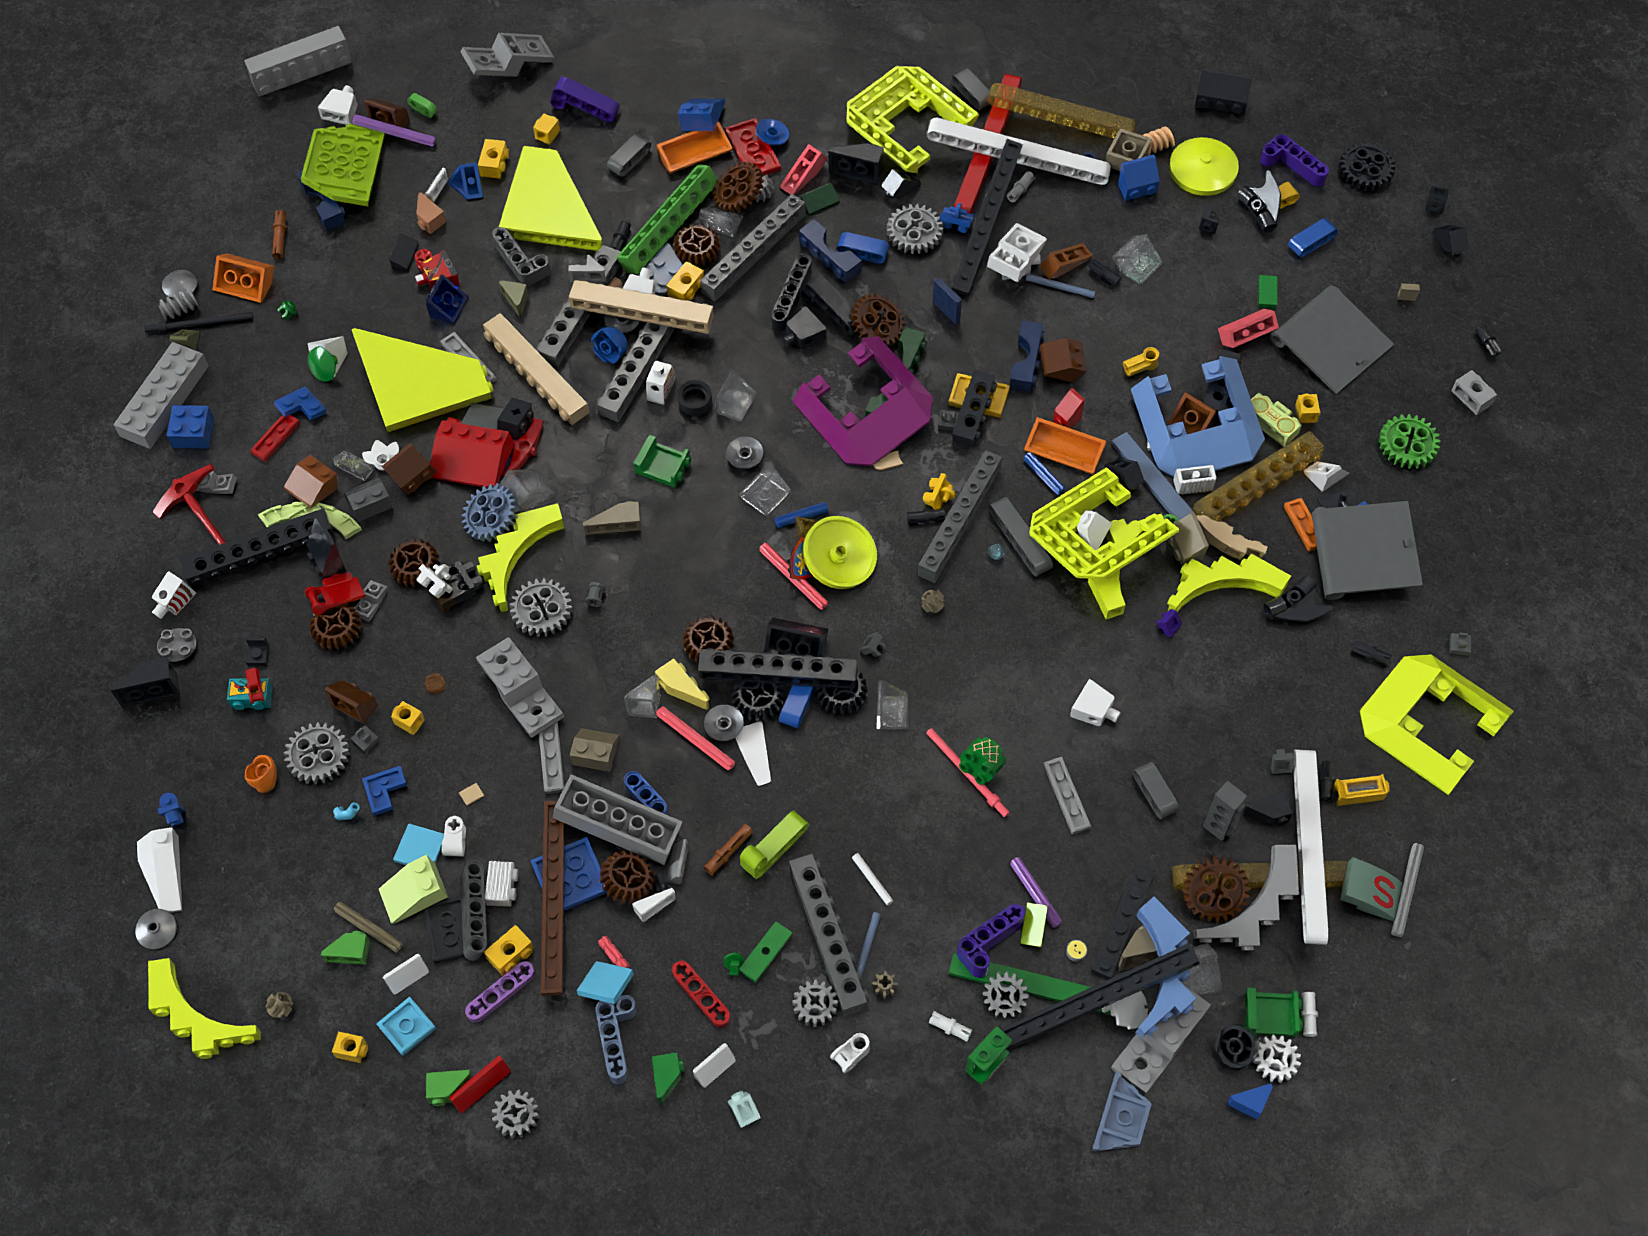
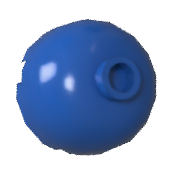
[591,327,627,364]

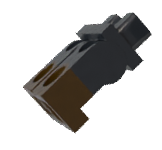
[427,561,484,613]

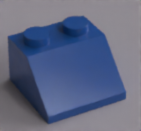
[1118,155,1160,201]

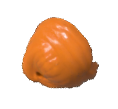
[245,755,277,793]

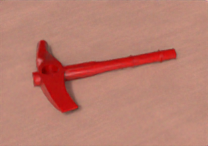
[447,417,543,479]
[153,464,226,544]

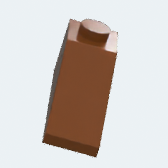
[1039,243,1093,280]

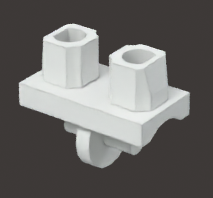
[417,564,453,598]

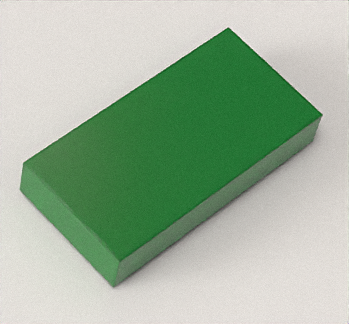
[1258,275,1277,309]

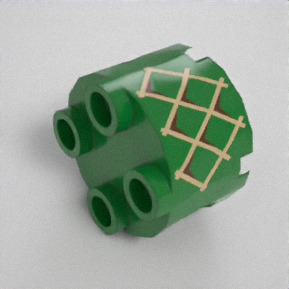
[959,737,1007,785]

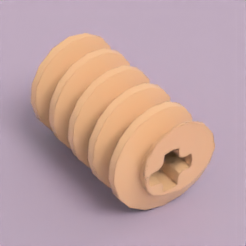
[1143,127,1175,156]

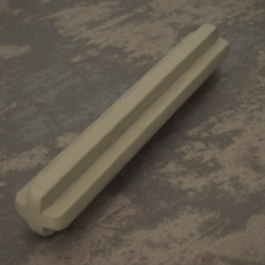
[334,902,403,953]

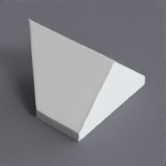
[308,336,348,377]
[1304,461,1349,492]

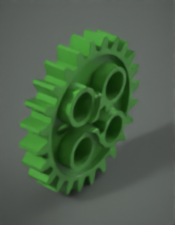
[1378,414,1441,469]

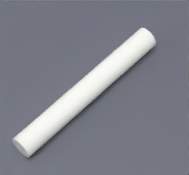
[852,853,893,906]

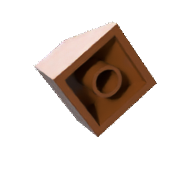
[284,455,338,508]

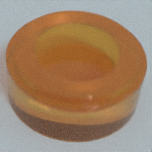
[425,673,445,693]

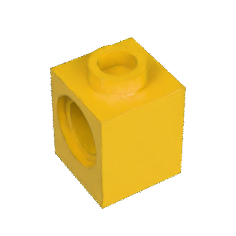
[1295,394,1320,423]
[391,701,425,735]
[332,1032,368,1063]

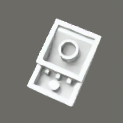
[987,223,1047,282]

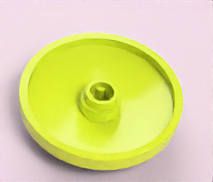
[1169,137,1239,196]
[803,516,877,589]

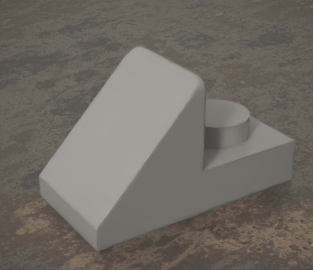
[568,255,606,282]

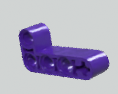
[550,77,619,122]
[1260,134,1329,187]
[957,904,1025,978]

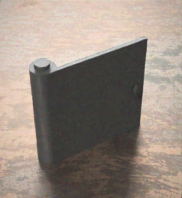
[1270,285,1394,394]
[1311,501,1423,600]

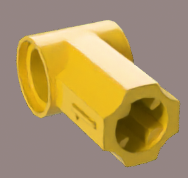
[1123,347,1159,376]

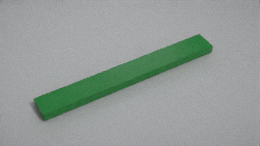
[948,953,1111,1015]

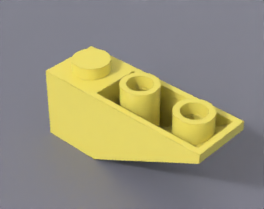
[655,659,710,710]

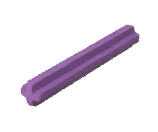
[1010,857,1062,928]

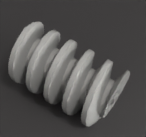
[158,288,199,322]

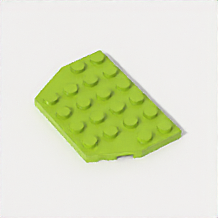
[301,124,385,206]

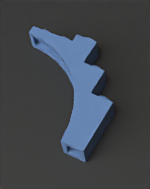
[1135,897,1196,1039]

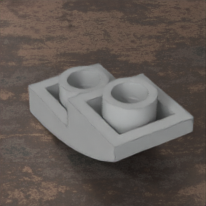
[196,472,237,494]
[354,580,388,622]

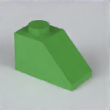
[321,931,370,965]
[426,1070,472,1106]

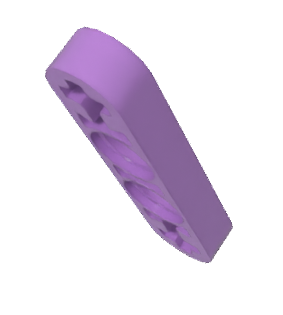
[465,961,535,1023]

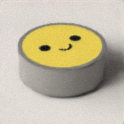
[1066,940,1087,962]

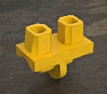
[923,473,956,510]

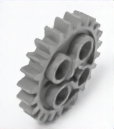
[887,204,943,254]
[510,578,573,637]
[284,722,350,784]

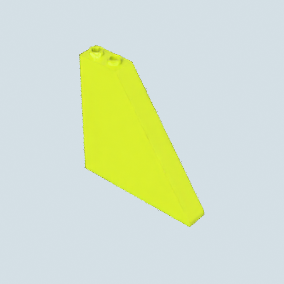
[499,146,603,251]
[352,328,494,432]

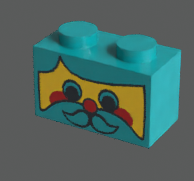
[227,678,273,710]

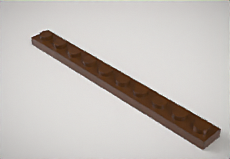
[541,801,565,996]

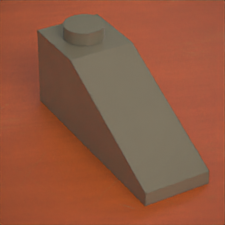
[583,501,641,535]

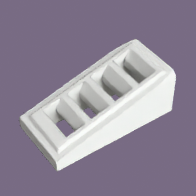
[632,888,676,922]

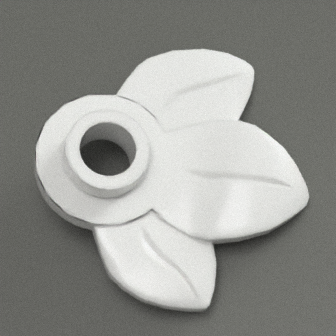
[362,440,399,471]

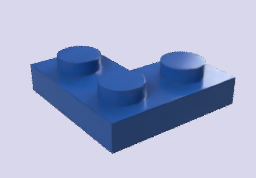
[274,386,326,421]
[362,766,407,816]

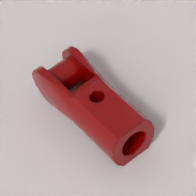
[246,668,264,704]

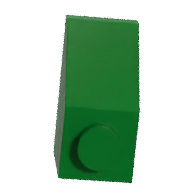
[652,1053,684,1104]

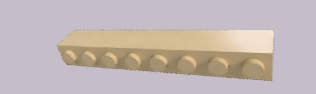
[569,280,714,334]
[483,313,589,425]

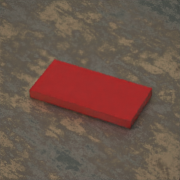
[724,118,781,176]

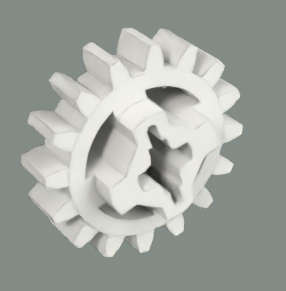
[1253,1035,1301,1083]

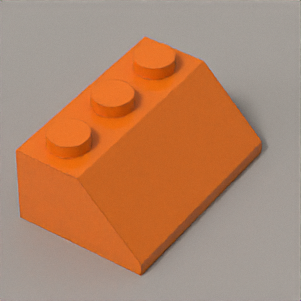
[212,253,275,303]

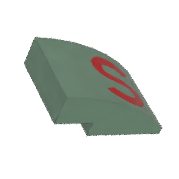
[1340,858,1403,921]

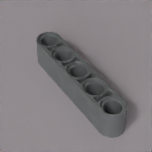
[988,497,1053,576]
[460,860,487,961]

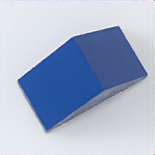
[1228,1083,1273,1119]

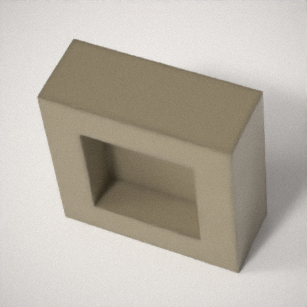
[1398,283,1420,301]

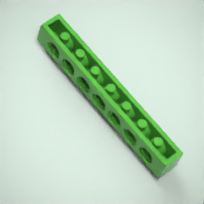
[616,165,718,274]

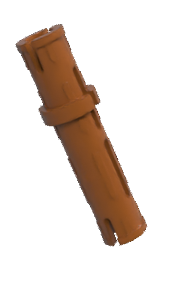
[272,210,287,259]
[703,824,754,875]

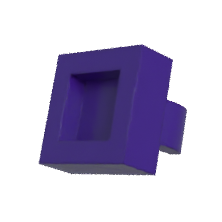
[1156,609,1182,637]

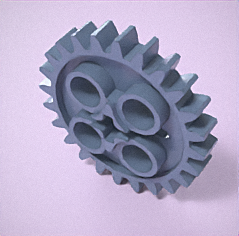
[461,484,519,542]

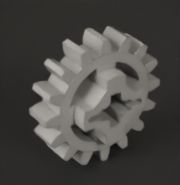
[983,971,1029,1018]
[793,980,838,1027]
[492,1090,539,1138]

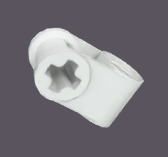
[442,816,466,856]
[830,1033,870,1074]

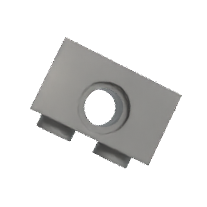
[1451,370,1497,415]

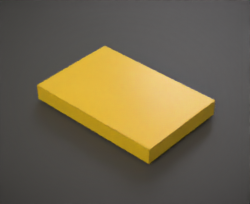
[948,373,1010,418]

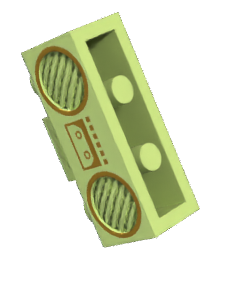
[1251,393,1302,447]

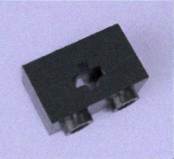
[497,398,534,439]

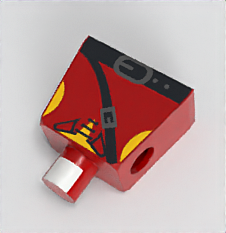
[415,250,460,291]

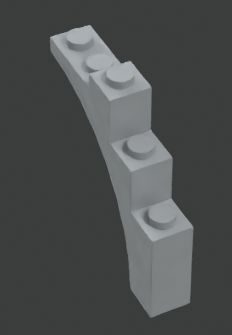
[1193,845,1299,950]

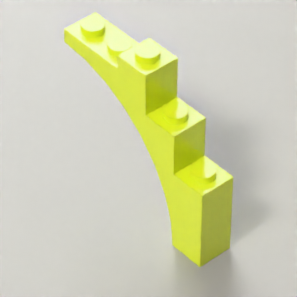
[477,503,564,612]
[1088,514,1164,620]
[1167,554,1291,612]
[148,958,261,1059]

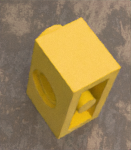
[478,139,509,179]
[666,262,704,301]
[484,925,534,976]

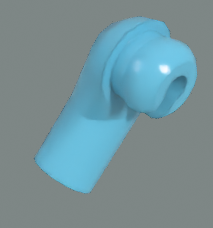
[333,803,360,821]

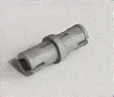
[1007,172,1035,202]

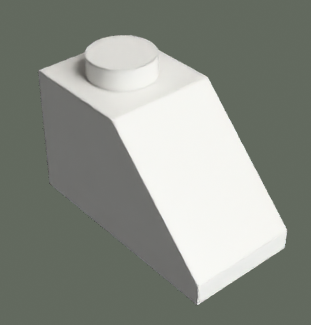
[1077,510,1112,550]

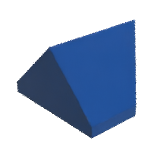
[447,162,483,199]

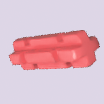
[598,936,629,968]

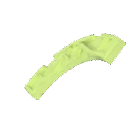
[258,502,362,540]

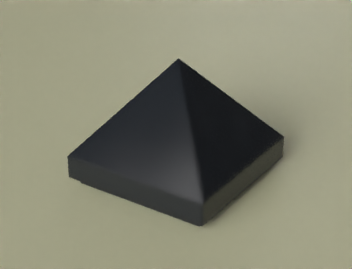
[651,873,668,895]

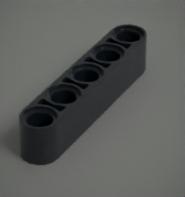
[772,254,812,331]

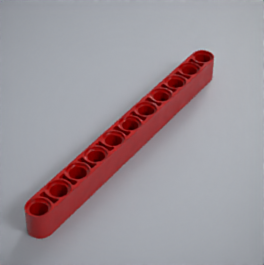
[954,73,1022,214]

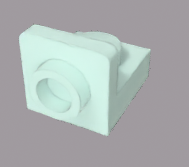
[727,1091,760,1128]

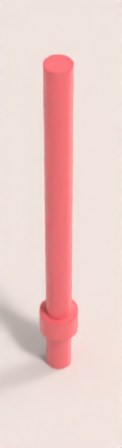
[926,728,1010,818]

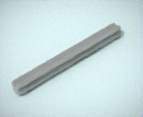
[1391,843,1424,937]

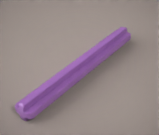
[353,114,436,147]

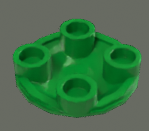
[308,346,338,382]

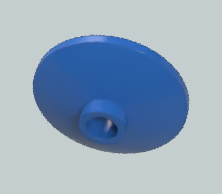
[756,119,789,145]

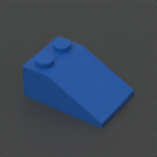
[678,99,725,131]

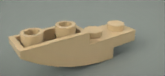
[1197,515,1268,560]

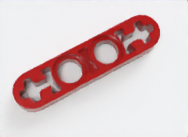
[672,961,730,1028]

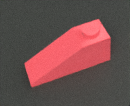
[780,144,828,195]

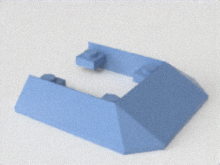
[1131,356,1265,477]

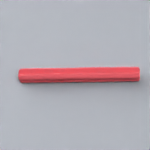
[760,543,828,610]
[656,707,735,771]

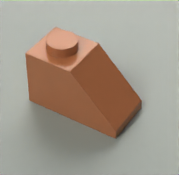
[416,192,446,234]

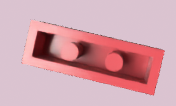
[1218,309,1279,348]

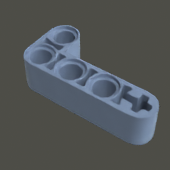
[596,995,637,1084]

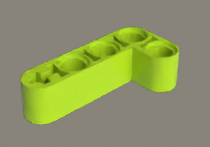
[740,811,809,879]

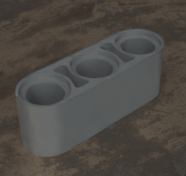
[952,68,994,111]
[607,134,652,177]
[1133,762,1179,819]

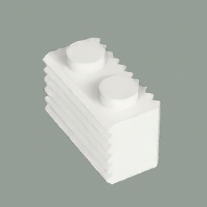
[1173,465,1216,495]
[485,861,519,907]

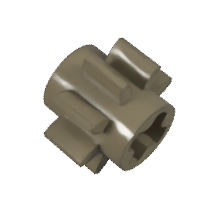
[921,590,944,613]
[872,971,898,999]
[265,992,293,1018]

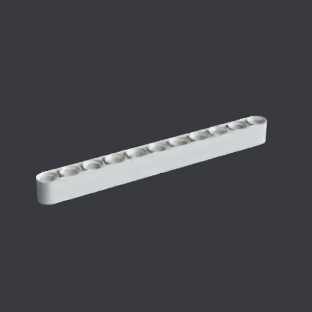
[927,118,1111,185]
[1293,750,1328,945]

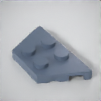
[638,243,683,297]
[1092,1071,1152,1152]

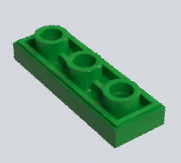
[739,921,793,983]

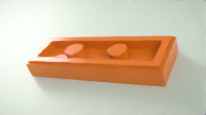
[1284,497,1317,552]

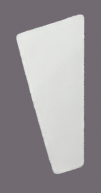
[735,721,771,786]

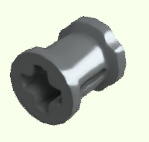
[585,582,605,607]

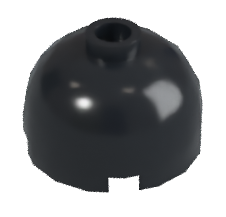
[1215,1024,1259,1068]

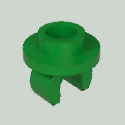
[278,300,297,320]
[724,953,745,976]

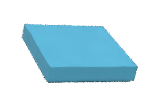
[393,824,444,865]
[577,961,634,1004]
[377,997,436,1056]

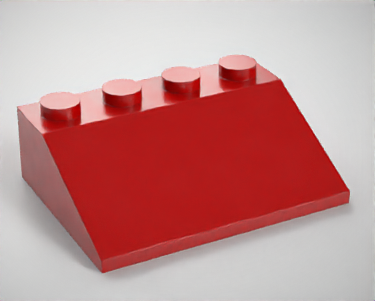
[430,421,515,488]

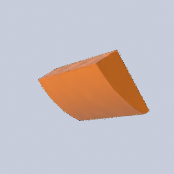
[657,122,733,174]
[1024,417,1106,475]

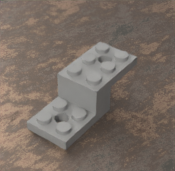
[461,33,554,77]
[476,637,564,738]
[1111,984,1211,1095]

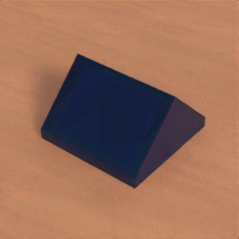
[425,274,468,324]

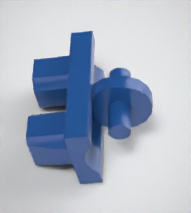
[940,203,975,233]
[158,793,185,827]

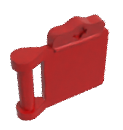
[305,572,365,615]

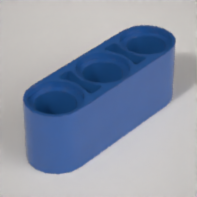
[1288,218,1338,258]
[836,232,890,264]
[779,685,816,728]
[624,771,669,816]

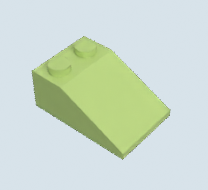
[379,854,448,924]

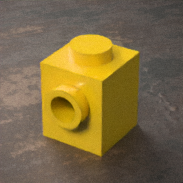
[533,114,560,145]

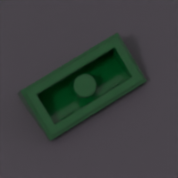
[801,183,840,215]

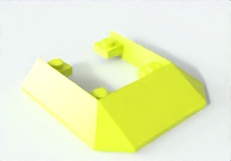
[847,66,979,173]
[1029,467,1179,579]
[1360,655,1514,795]

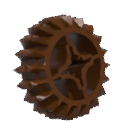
[673,223,721,267]
[388,538,440,588]
[309,603,362,651]
[683,615,735,664]
[599,850,654,904]

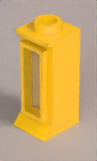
[1333,774,1390,806]

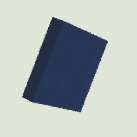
[933,277,962,324]

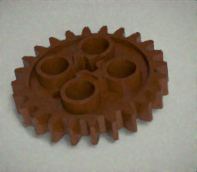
[712,161,764,213]
[850,293,906,347]
[1182,856,1251,922]

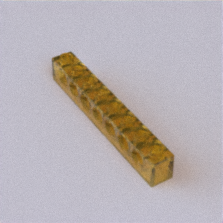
[1193,431,1324,522]

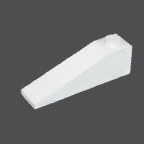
[137,827,182,913]

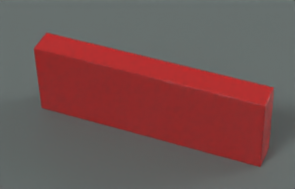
[250,415,300,462]
[449,1055,511,1114]

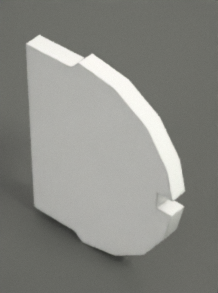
[1102,991,1148,1029]

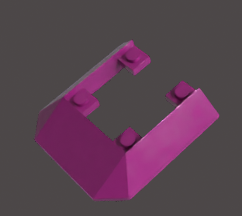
[793,336,933,466]

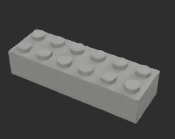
[244,26,352,96]
[113,342,209,449]
[552,774,682,865]

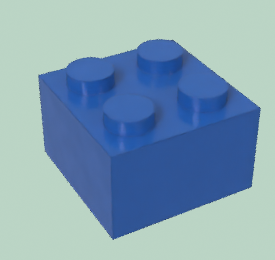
[167,405,214,448]

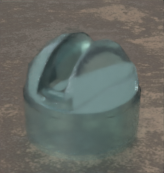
[988,544,1004,560]

